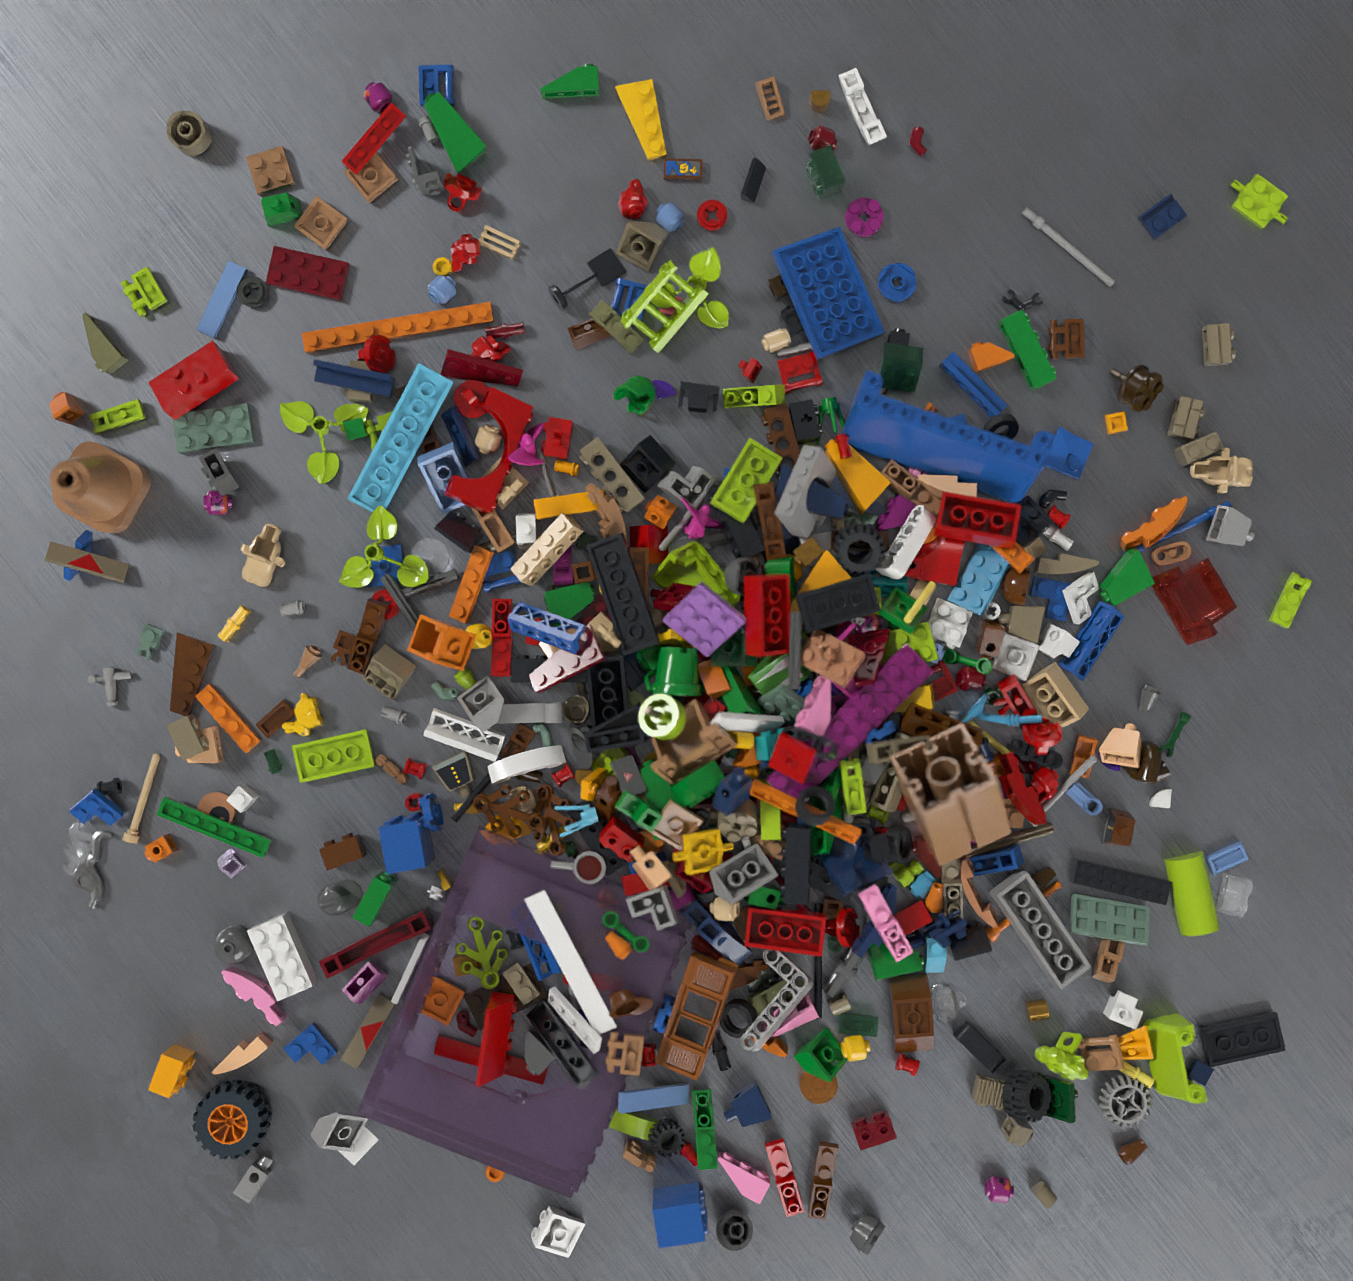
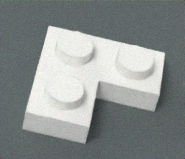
[1062,571,1099,624]

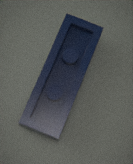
[441,406,481,467]

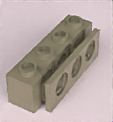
[579,437,645,514]

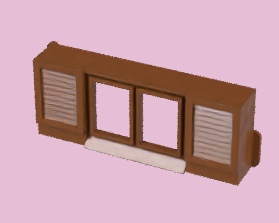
[655,952,738,1081]

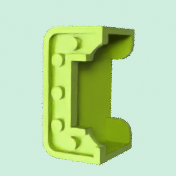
[651,541,740,607]
[1143,1013,1208,1104]

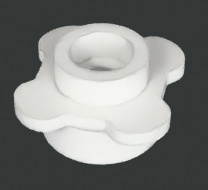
[427,886,446,902]

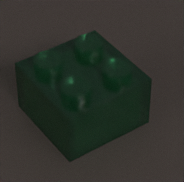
[804,145,846,200]
[878,343,923,392]

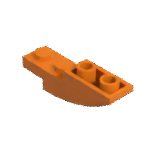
[1120,496,1188,552]

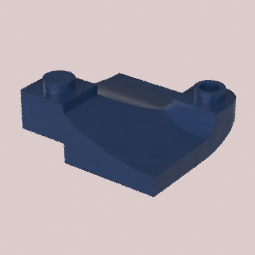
[817,822,893,897]

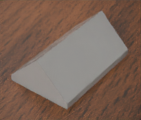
[710,843,778,905]

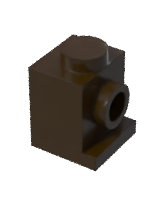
[767,274,789,301]

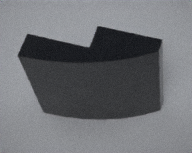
[1015,495,1054,549]

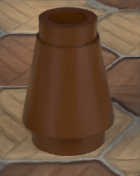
[1117,1138,1148,1165]

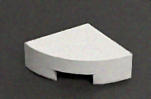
[1149,788,1172,808]

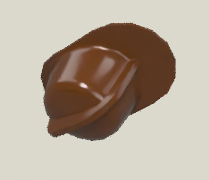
[609,989,653,1018]

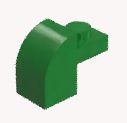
[615,790,663,832]

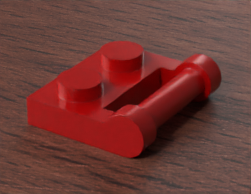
[777,352,823,395]
[930,660,958,702]

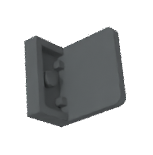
[406,147,445,196]

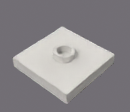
[992,632,1040,682]

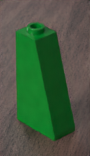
[424,91,486,174]
[716,654,765,715]
[641,758,678,841]

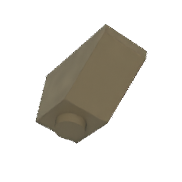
[1000,1116,1033,1147]

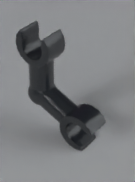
[1001,289,1044,312]

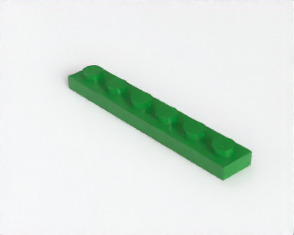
[156,796,272,858]

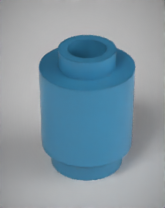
[909,871,937,899]

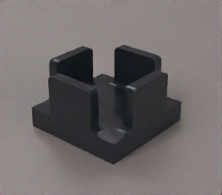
[678,381,720,413]

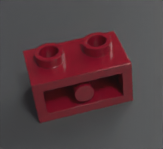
[851,1111,897,1151]

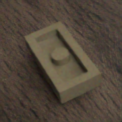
[502,962,540,1005]

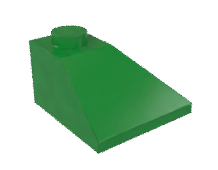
[793,1027,847,1082]

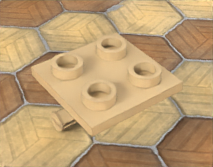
[481,456,530,510]
[585,611,621,652]

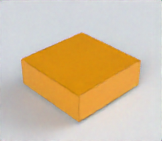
[1104,411,1128,434]

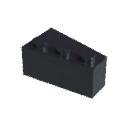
[584,702,648,753]

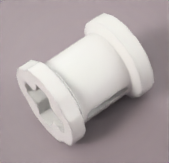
[982,602,1000,620]

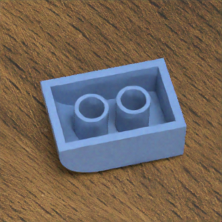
[417,442,470,514]

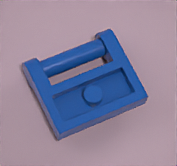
[418,65,455,107]
[611,278,647,320]
[483,550,522,593]

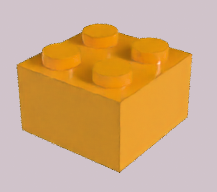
[148,1044,196,1099]

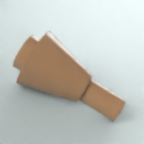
[294,645,322,678]

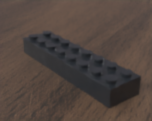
[1070,858,1172,905]
[526,999,599,1090]

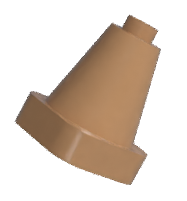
[50,441,151,534]

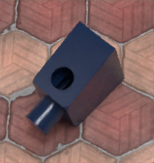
[711,767,752,816]
[723,1080,772,1127]

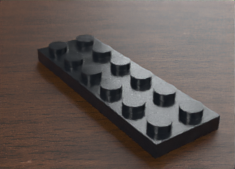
[586,532,661,656]

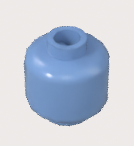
[656,202,685,232]
[427,275,456,304]

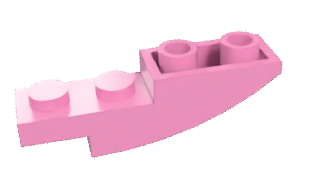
[858,884,913,962]
[221,966,286,1026]

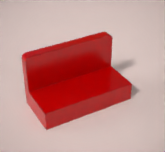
[893,900,932,936]

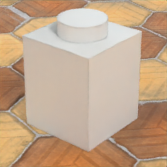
[226,784,259,813]

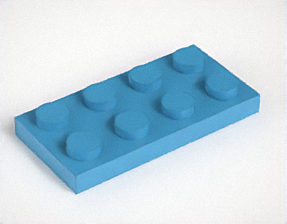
[947,543,1010,617]

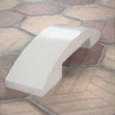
[838,68,887,145]
[487,745,567,785]

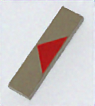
[44,541,129,583]
[341,993,395,1069]

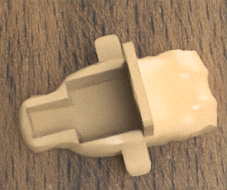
[1190,448,1253,494]
[240,523,285,587]

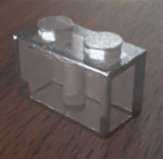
[1215,872,1253,918]

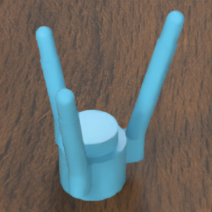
[555,804,599,838]

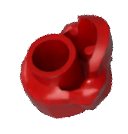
[618,179,648,219]
[451,234,481,272]
[471,335,511,362]
[1029,767,1059,804]

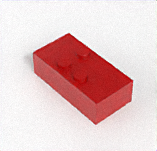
[148,341,239,420]
[934,491,1021,549]
[744,573,790,657]
[744,904,827,956]

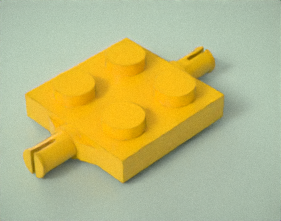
[673,828,734,875]

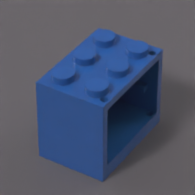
[378,812,435,874]
[652,1182,709,1249]

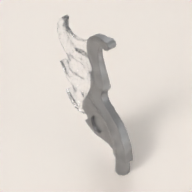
[62,821,113,909]

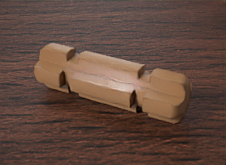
[375,754,408,785]

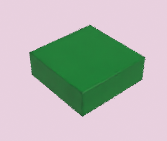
[343,417,367,441]

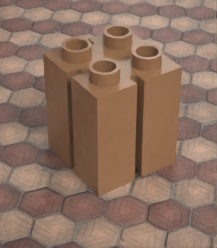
[890,724,1011,867]

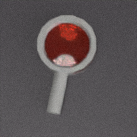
[551,851,606,885]

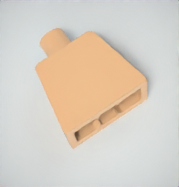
[1099,723,1142,768]
[175,726,224,763]
[630,845,671,890]

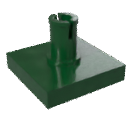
[1043,1075,1078,1123]

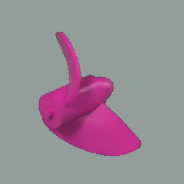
[508,422,545,466]
[681,497,724,540]

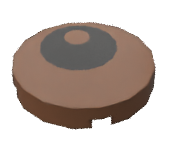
[197,791,236,823]

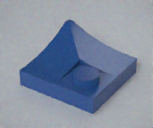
[1045,427,1094,480]

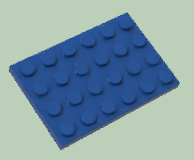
[771,227,885,360]

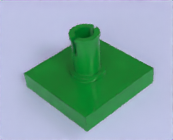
[878,587,928,635]

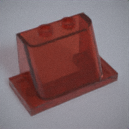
[1152,558,1237,645]

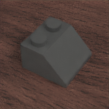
[525,1030,555,1075]

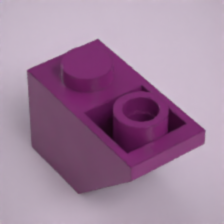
[877,495,917,531]

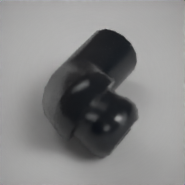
[1040,489,1067,508]

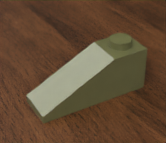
[82,313,128,375]

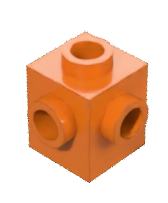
[644,495,677,529]

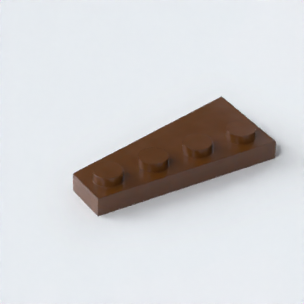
[170,632,215,716]

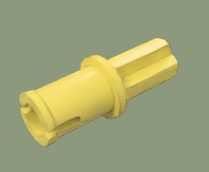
[1119,1060,1154,1089]

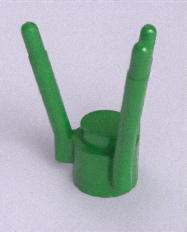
[816,397,845,445]

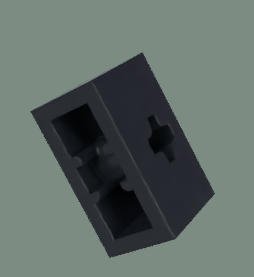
[789,399,823,445]

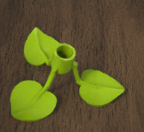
[643,247,729,328]
[280,401,368,484]
[339,505,429,588]

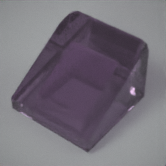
[217,849,245,878]

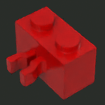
[541,417,574,461]
[992,673,1037,716]

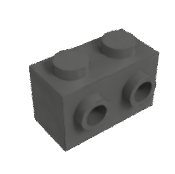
[199,448,239,496]
[859,749,886,785]

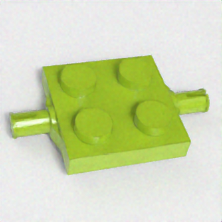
[1230,173,1289,229]

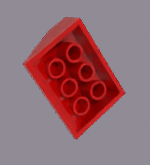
[476,992,518,1087]

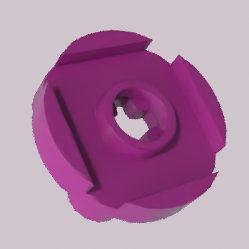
[845,197,884,238]

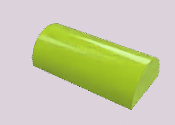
[1164,851,1220,936]

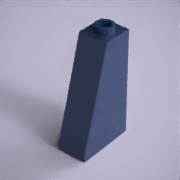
[776,465,849,520]

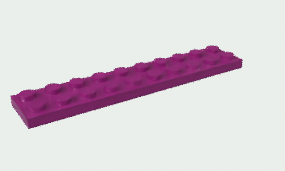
[766,643,933,799]

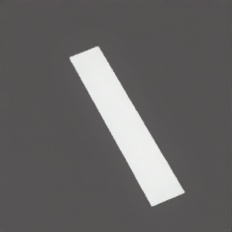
[524,890,617,1034]

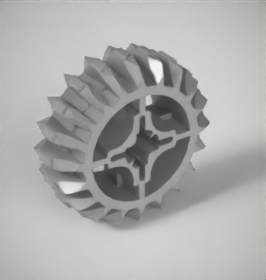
[1099,1075,1152,1128]

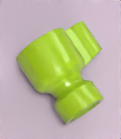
[889,859,925,888]

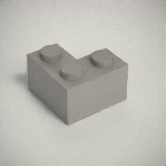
[658,466,716,509]
[626,885,679,931]

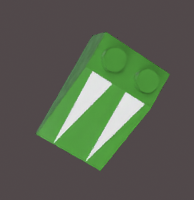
[748,643,812,696]

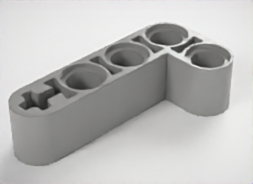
[495,702,564,724]

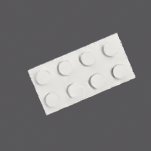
[247,912,318,1001]

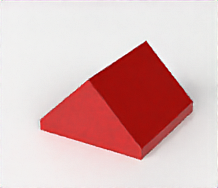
[629,525,668,564]

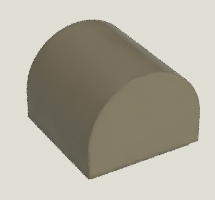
[827,992,851,1016]
[1030,1181,1057,1208]

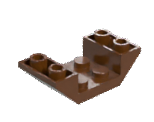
[888,973,934,1053]

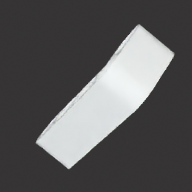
[876,505,936,579]

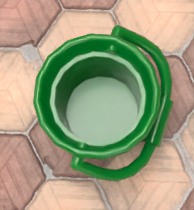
[645,647,706,696]

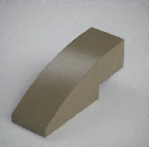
[1033,553,1099,575]
[866,735,932,764]

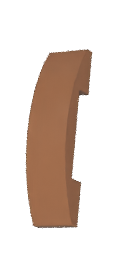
[961,854,998,927]

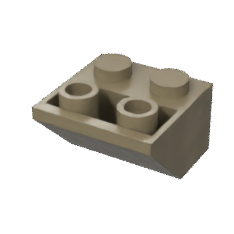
[362,644,416,701]

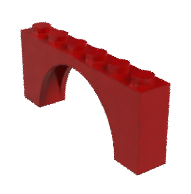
[443,387,533,514]

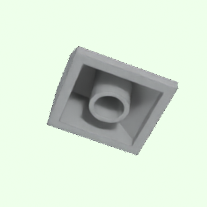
[457,675,504,733]
[310,1112,368,1152]

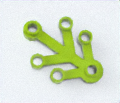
[455,916,508,989]

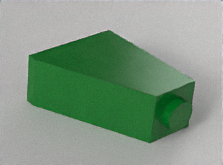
[1099,547,1155,606]
[543,581,596,628]
[868,943,924,981]

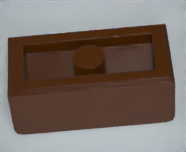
[567,319,611,350]

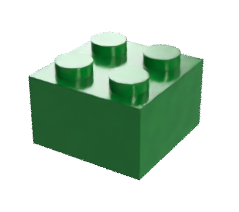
[670,760,725,808]

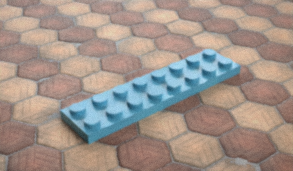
[347,363,454,513]

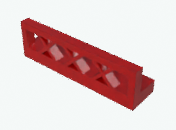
[341,102,406,176]

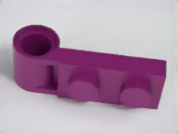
[553,545,574,587]

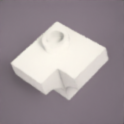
[1038,622,1080,659]
[1103,990,1143,1030]

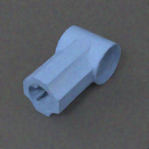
[1065,781,1103,816]

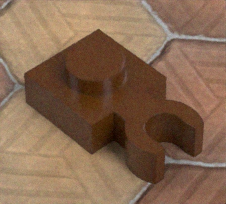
[331,630,356,666]

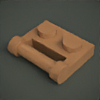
[1078,1034,1125,1071]

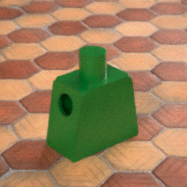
[261,193,303,226]
[743,883,787,910]

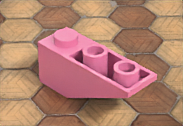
[794,676,831,737]
[761,993,819,1040]
[718,1151,770,1204]

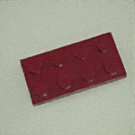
[265,246,350,301]

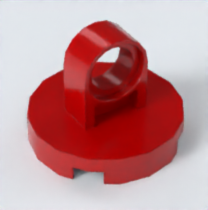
[443,173,482,212]
[357,335,395,374]
[454,380,489,419]
[1022,718,1063,755]
[825,908,860,947]

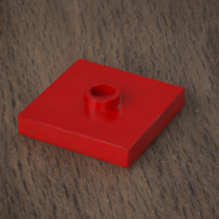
[768,732,817,784]

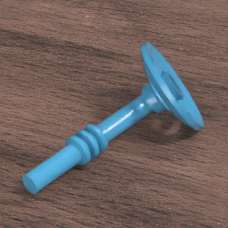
[962,693,1042,726]

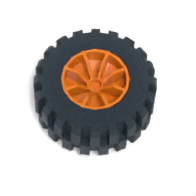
[192,1079,272,1160]

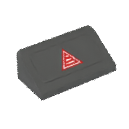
[610,755,646,796]

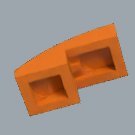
[1069,734,1098,779]
[750,1030,788,1058]

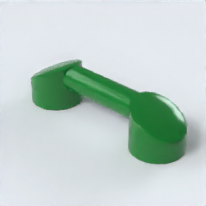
[942,649,993,674]
[602,912,649,952]

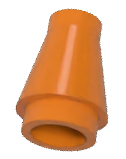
[924,883,944,913]
[604,931,633,960]

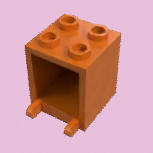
[407,614,476,671]

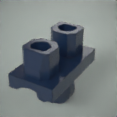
[928,913,967,948]

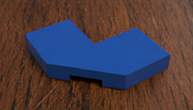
[63,530,93,581]

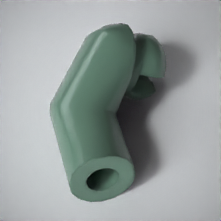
[431,680,459,700]
[532,722,553,747]

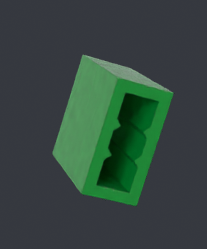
[352,871,398,927]

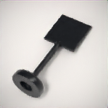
[548,248,626,311]

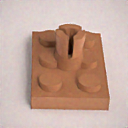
[800,629,866,688]

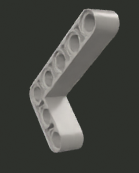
[741,949,813,1052]

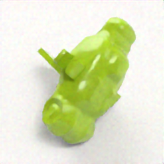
[1035,1032,1089,1080]

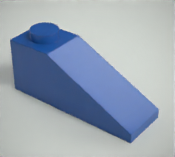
[961,844,1024,877]

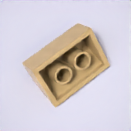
[1021,662,1089,728]

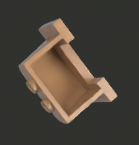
[650,699,737,786]

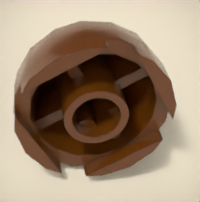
[999,567,1030,606]

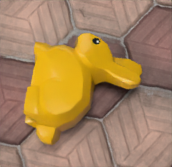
[282,693,324,736]

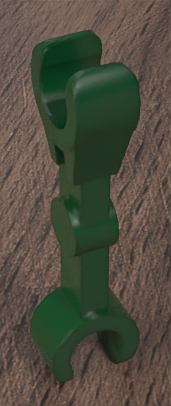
[1160,712,1191,758]

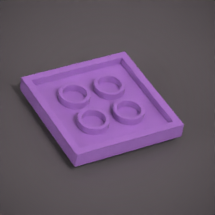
[663,581,746,657]

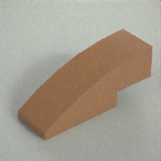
[471,507,515,553]
[1091,938,1125,983]

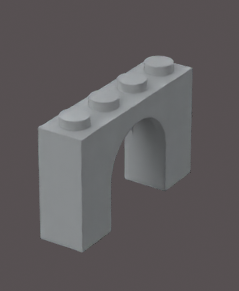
[775,445,837,539]

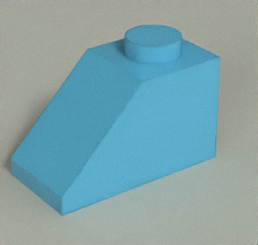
[923,934,947,973]

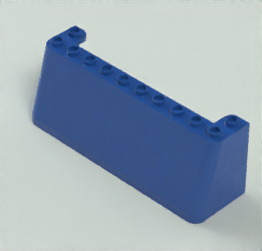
[841,370,1056,503]

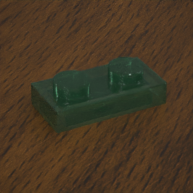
[838,1013,879,1037]

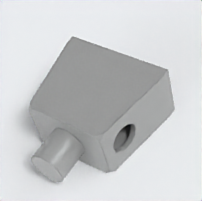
[1206,505,1255,546]
[233,1154,273,1203]

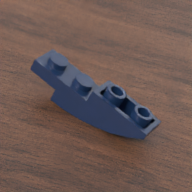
[852,882,897,958]
[683,899,753,965]

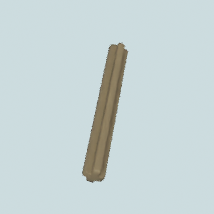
[962,823,1054,858]

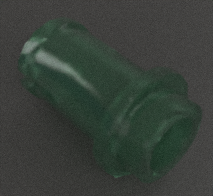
[263,749,283,775]
[828,936,843,953]

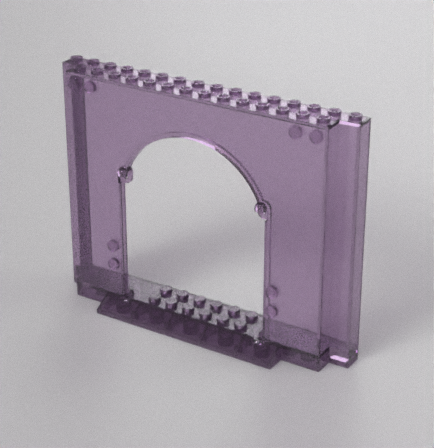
[356,825,692,1198]

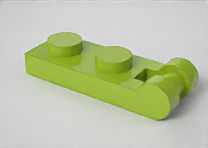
[89,399,146,435]
[1268,572,1312,629]
[839,758,867,815]

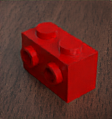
[599,815,645,862]

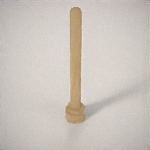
[122,753,160,844]

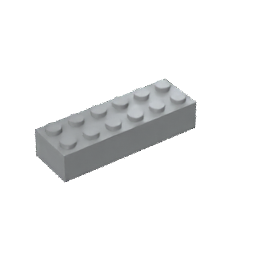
[989,869,1091,990]

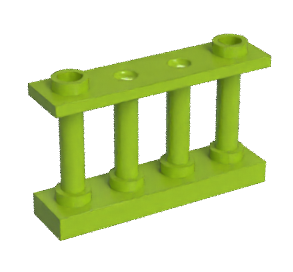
[620,260,709,353]

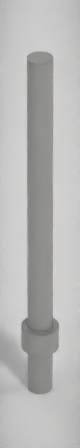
[1022,207,1115,287]

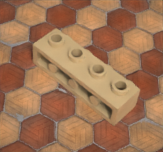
[510,513,584,586]

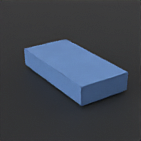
[1205,842,1249,875]

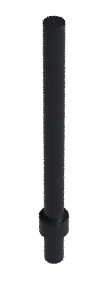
[814,903,822,1019]

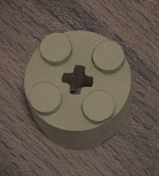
[166,110,213,157]
[717,799,757,842]

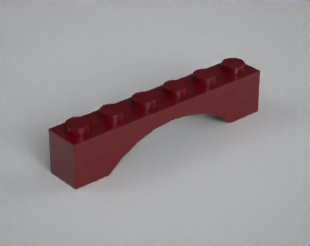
[319,908,435,979]

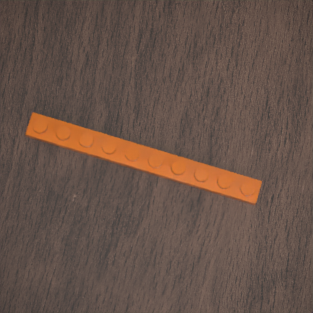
[302,302,494,353]

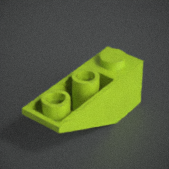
[723,385,786,408]

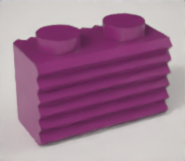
[342,962,388,1004]

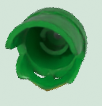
[614,376,655,416]

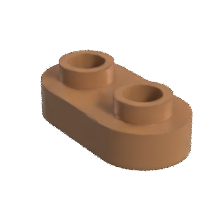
[1151,541,1191,566]

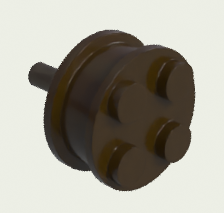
[1110,364,1164,412]

